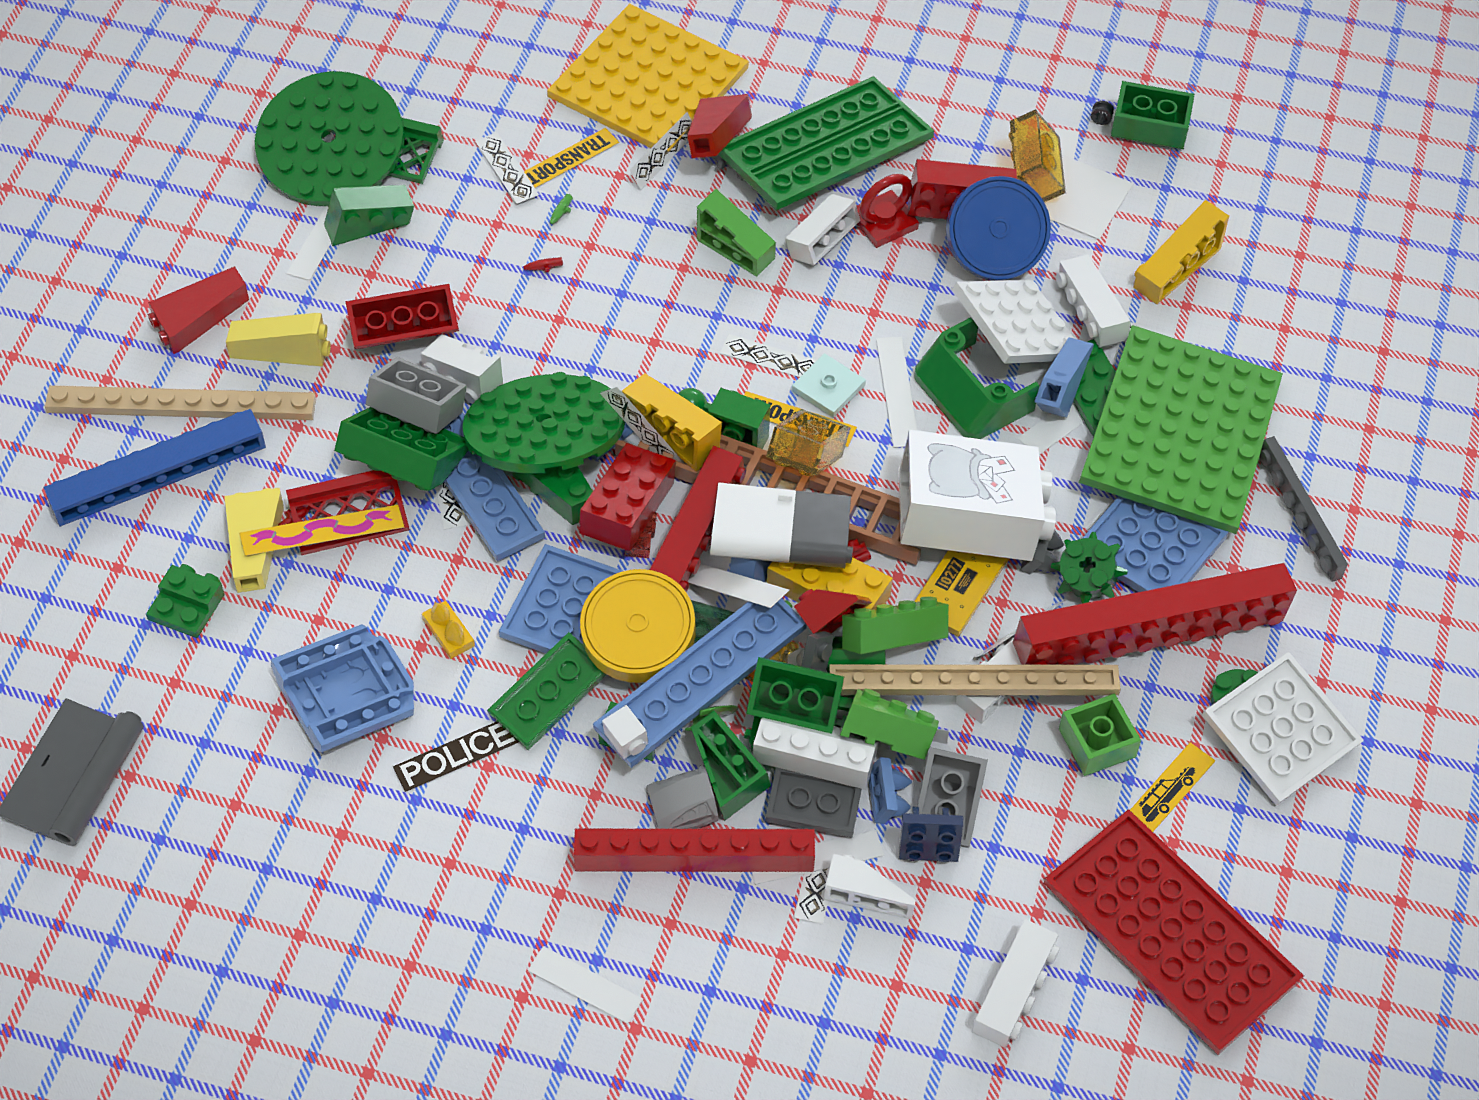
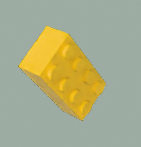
[767,557,893,610]

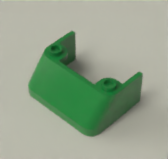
[914,317,1039,439]

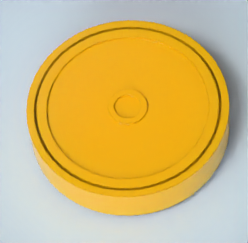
[580,569,696,683]

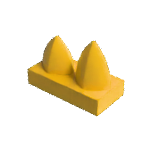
[422,600,475,659]

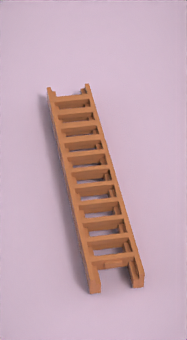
[615,435,921,565]

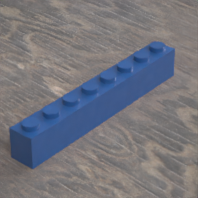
[43,408,266,527]

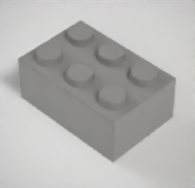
[366,357,467,434]

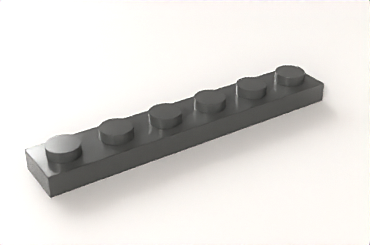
[1259,436,1348,582]

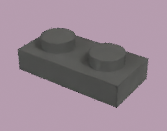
[801,631,834,672]

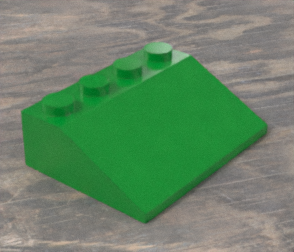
[334,407,469,491]

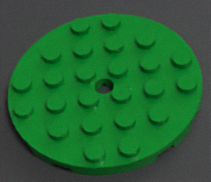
[255,71,405,206]
[463,372,625,473]

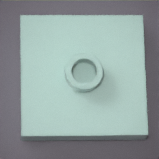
[792,353,866,418]

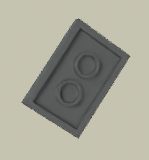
[765,767,862,838]

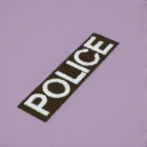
[393,722,519,792]

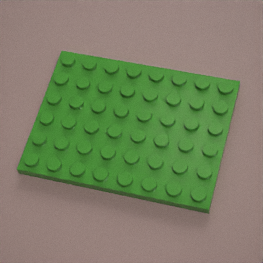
[1078,325,1283,534]

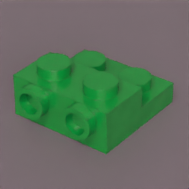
[146,564,225,638]

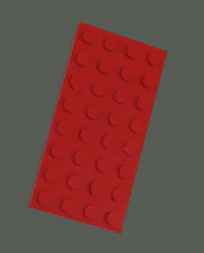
[1043,809,1304,1055]

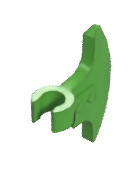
[685,705,738,731]

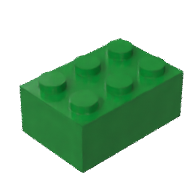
[1111,81,1195,149]

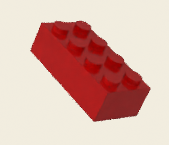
[908,159,1017,220]
[579,443,676,552]

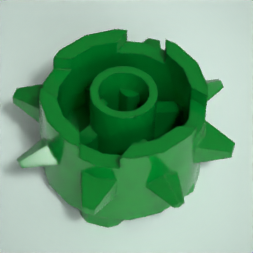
[1051,532,1128,604]

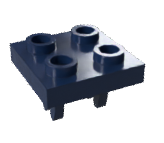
[899,807,963,862]

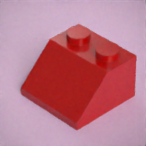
[794,589,872,634]

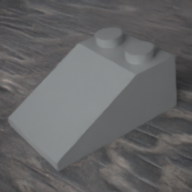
[917,747,988,847]

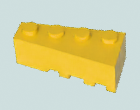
[1133,200,1230,304]
[622,373,722,472]

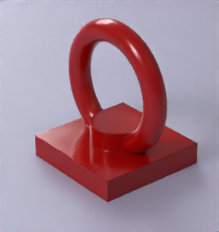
[856,174,919,248]

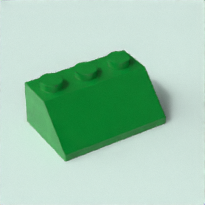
[746,657,844,734]

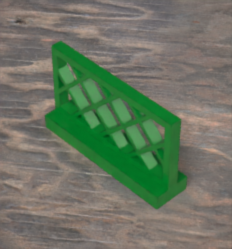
[387,118,444,184]

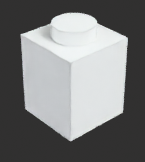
[602,705,648,759]

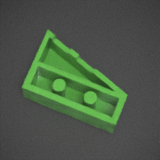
[697,189,776,277]
[840,689,939,760]

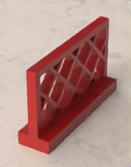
[286,470,410,556]

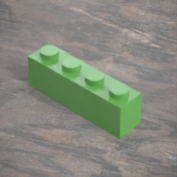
[842,597,949,654]

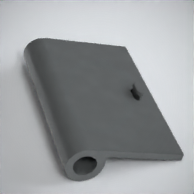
[0,698,144,846]

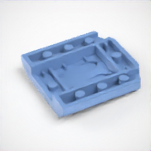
[271,624,414,752]

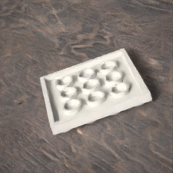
[952,280,1077,364]
[1202,651,1364,806]

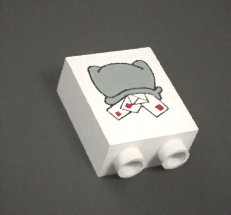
[899,430,1056,561]

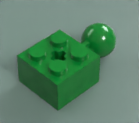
[677,388,770,449]

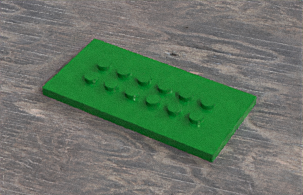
[719,76,934,211]

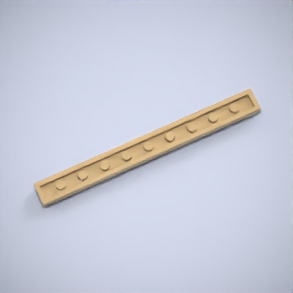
[45,385,316,420]
[829,664,1121,695]

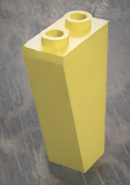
[226,313,331,367]
[224,488,284,593]

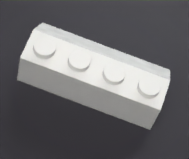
[753,718,879,790]

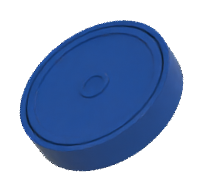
[946,176,1051,280]

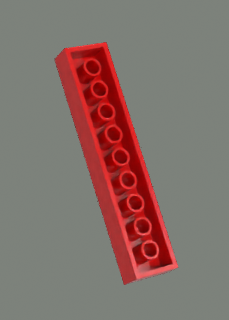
[1013,563,1297,665]

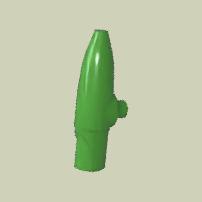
[550,194,573,225]

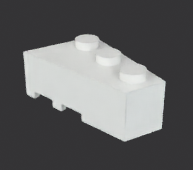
[421,334,503,404]

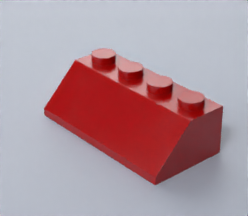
[345,284,459,350]

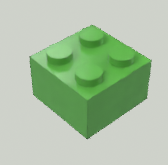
[1059,693,1141,776]

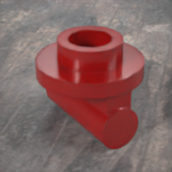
[848,538,871,562]

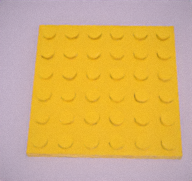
[547,3,749,152]

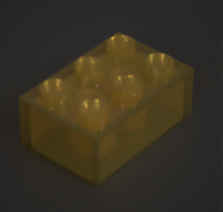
[1008,109,1066,202]
[766,409,851,476]

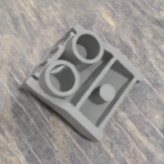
[646,765,718,829]

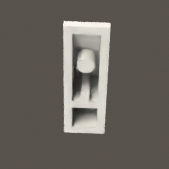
[824,854,916,919]

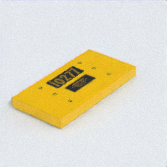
[915,550,1010,637]

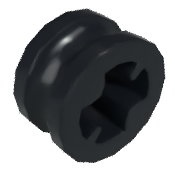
[1090,101,1114,125]

